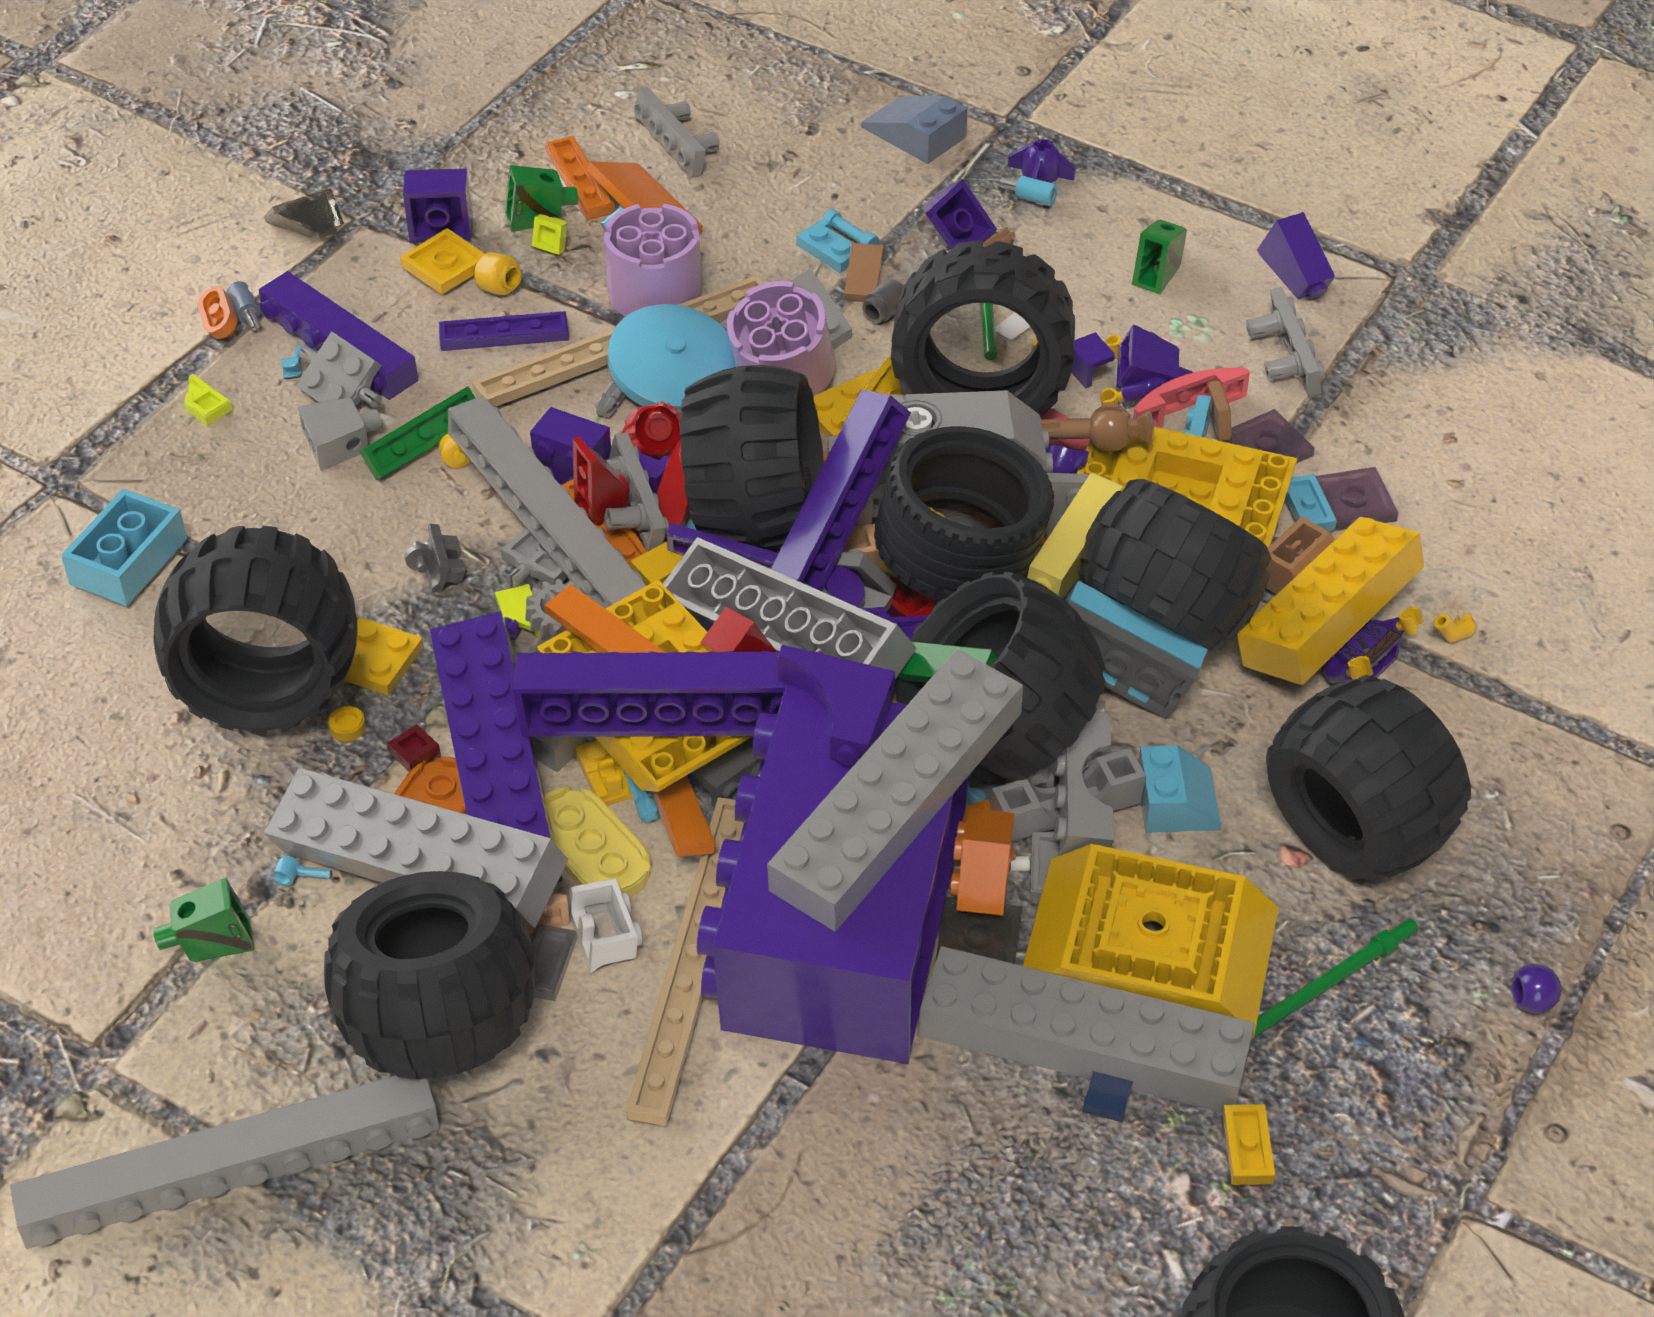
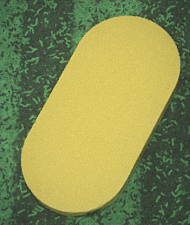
[545,787,651,897]

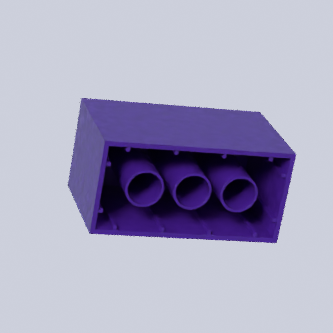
[696,684,968,1064]

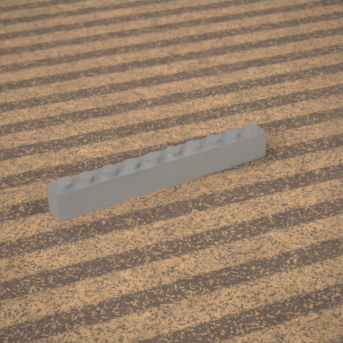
[448,396,646,608]
[10,1075,440,1249]

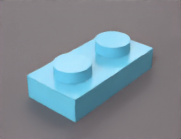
[1183,395,1211,438]
[1285,474,1337,531]

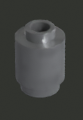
[862,279,904,323]

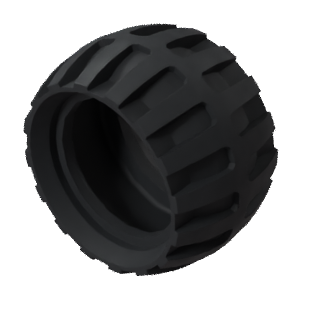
[680,365,824,552]
[153,525,358,733]
[895,572,1106,784]

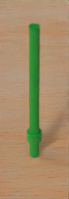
[1252,918,1418,1039]

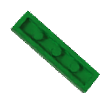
[359,386,476,480]

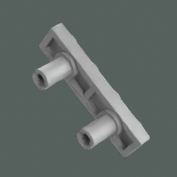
[634,87,720,177]
[1246,287,1325,397]
[604,433,669,552]

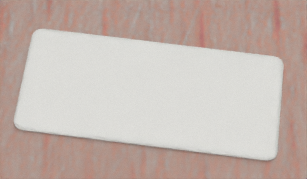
[995,313,1030,340]

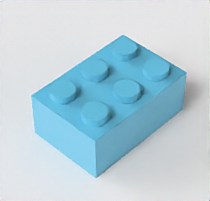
[61,489,187,606]

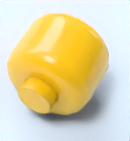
[438,434,471,469]

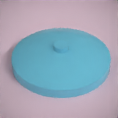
[607,304,737,411]

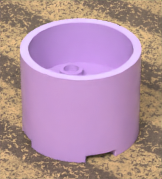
[604,203,702,317]
[727,281,835,396]

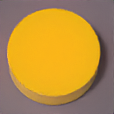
[328,706,366,742]

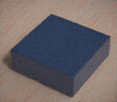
[1083,1071,1133,1123]

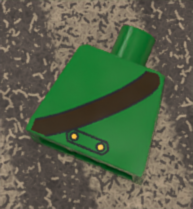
[505,165,578,232]
[1132,220,1187,294]
[153,878,254,962]

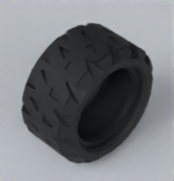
[891,240,1075,417]

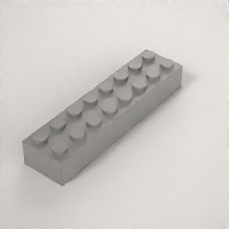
[663,537,917,679]
[767,648,1023,932]
[264,767,568,928]
[919,946,1255,1112]

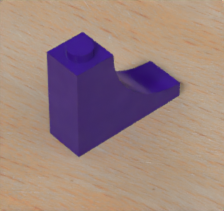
[777,645,895,766]

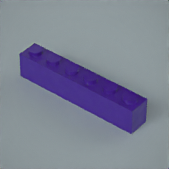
[258,271,418,400]
[771,390,911,591]

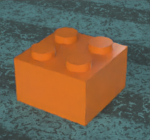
[950,808,1015,916]

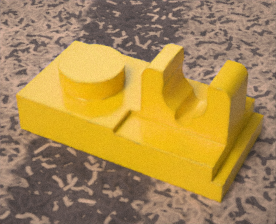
[575,740,633,806]

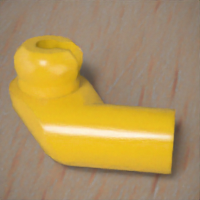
[1434,613,1477,643]

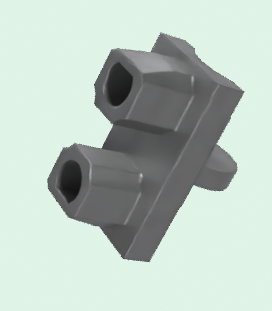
[405,524,465,592]

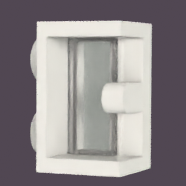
[569,878,642,974]

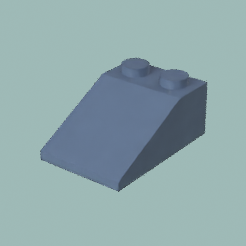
[861,96,968,164]

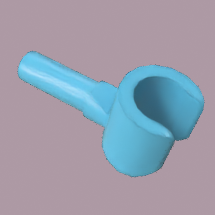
[281,344,304,378]
[274,856,331,886]

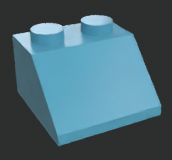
[1138,745,1221,833]

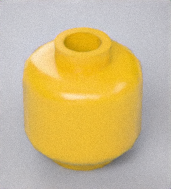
[474,252,521,296]

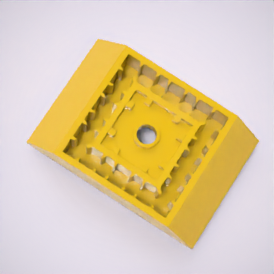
[1077,426,1297,548]
[536,579,753,792]
[1023,844,1279,1038]

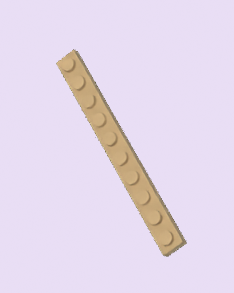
[472,275,764,407]
[626,797,744,1126]

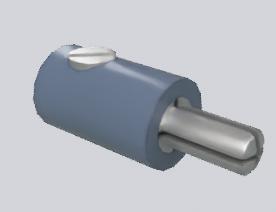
[226,281,261,330]

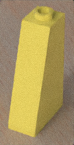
[1027,473,1123,598]

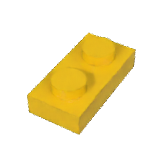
[1222,1104,1276,1185]

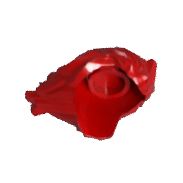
[611,401,682,460]

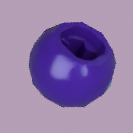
[1512,963,1562,1014]

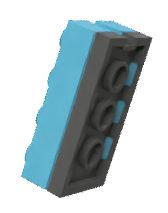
[1065,580,1208,719]

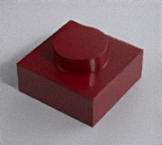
[387,724,441,771]

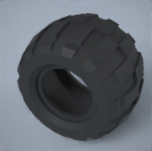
[1078,479,1272,652]
[1266,676,1471,882]
[324,871,536,1079]
[1181,1226,1405,1317]

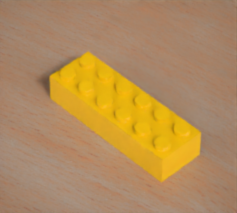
[1237,517,1424,685]

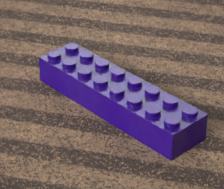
[430,611,563,883]
[513,651,823,737]

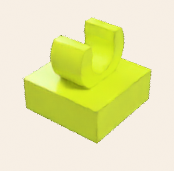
[532,214,568,255]

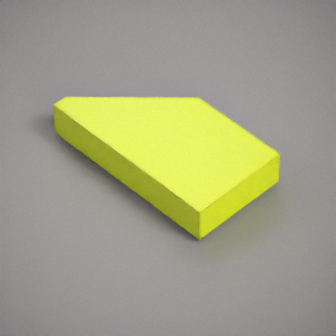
[184,374,233,426]
[495,584,541,638]

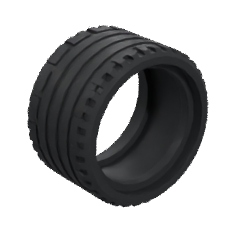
[874,426,1054,601]

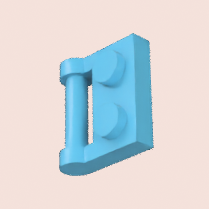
[796,209,879,273]

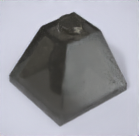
[264,188,344,240]

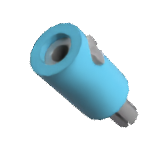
[999,176,1058,206]

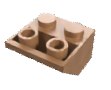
[1266,516,1335,594]

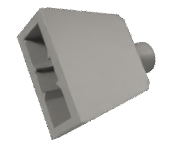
[298,398,383,471]

